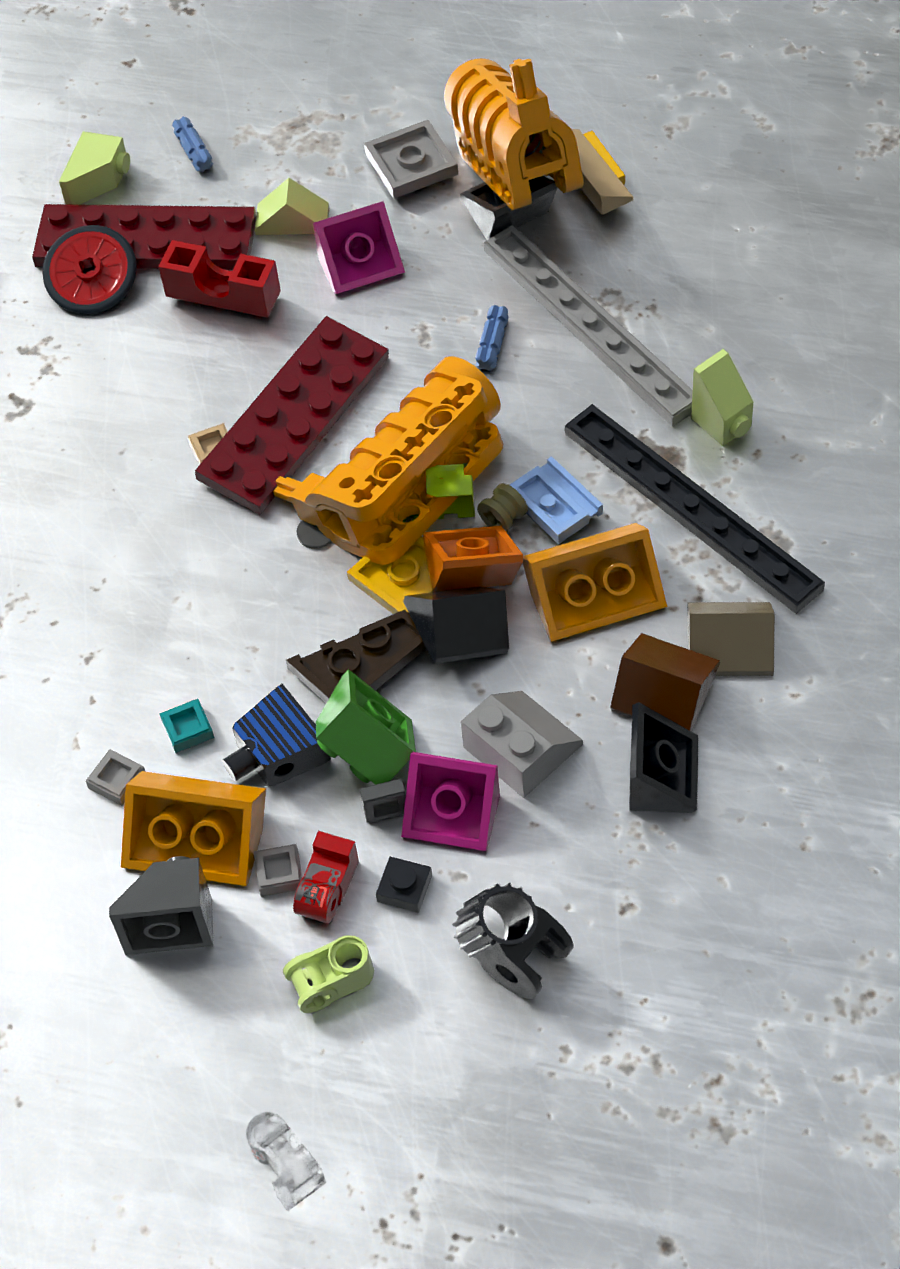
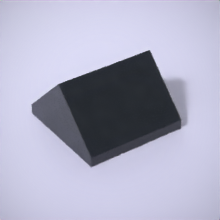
[460,175,557,240]
[403,587,509,664]
[629,702,698,813]

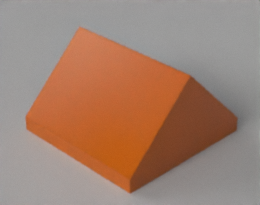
[423,526,523,592]

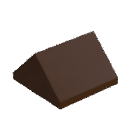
[610,633,720,732]

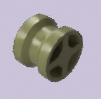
[477,483,528,532]

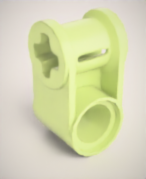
[283,935,374,1013]

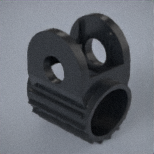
[452,883,574,999]

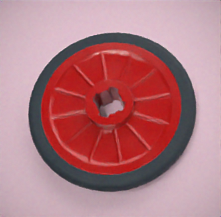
[42,225,137,314]

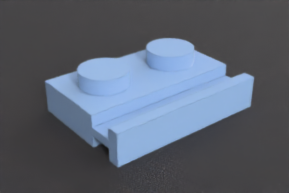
[510,456,603,544]

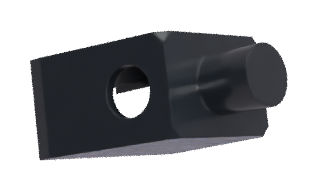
[222,683,331,786]

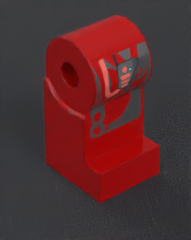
[293,831,359,924]

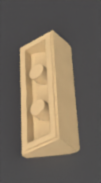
[572,129,633,215]

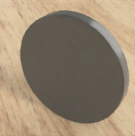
[296,521,332,549]

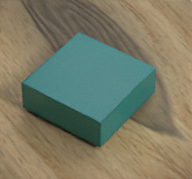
[159,698,215,753]

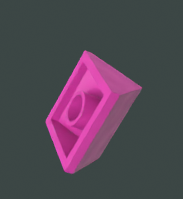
[313,201,405,294]
[401,752,500,851]

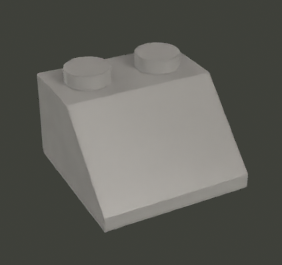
[461,691,583,798]

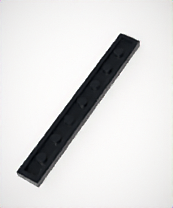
[565,404,825,614]

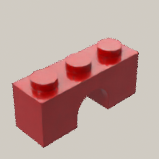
[158,240,281,318]

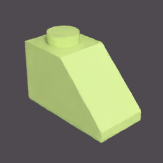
[59,131,130,205]
[691,349,754,446]

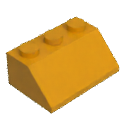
[523,523,668,642]
[121,771,266,886]

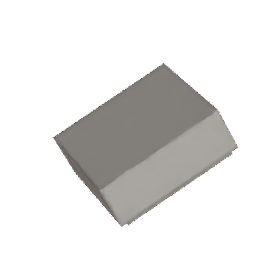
[85,749,145,806]
[253,844,302,897]

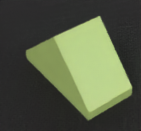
[255,178,329,235]

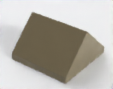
[687,602,775,676]

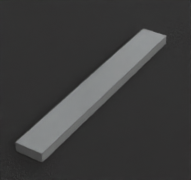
[484,225,693,427]

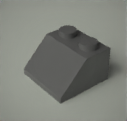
[109,856,213,955]

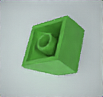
[316,669,416,785]

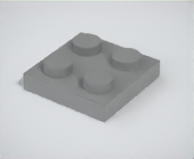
[364,119,458,198]

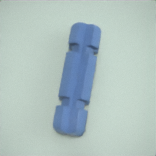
[172,116,213,172]
[475,305,509,371]

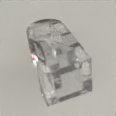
[246,1112,326,1211]

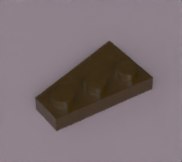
[286,610,426,703]

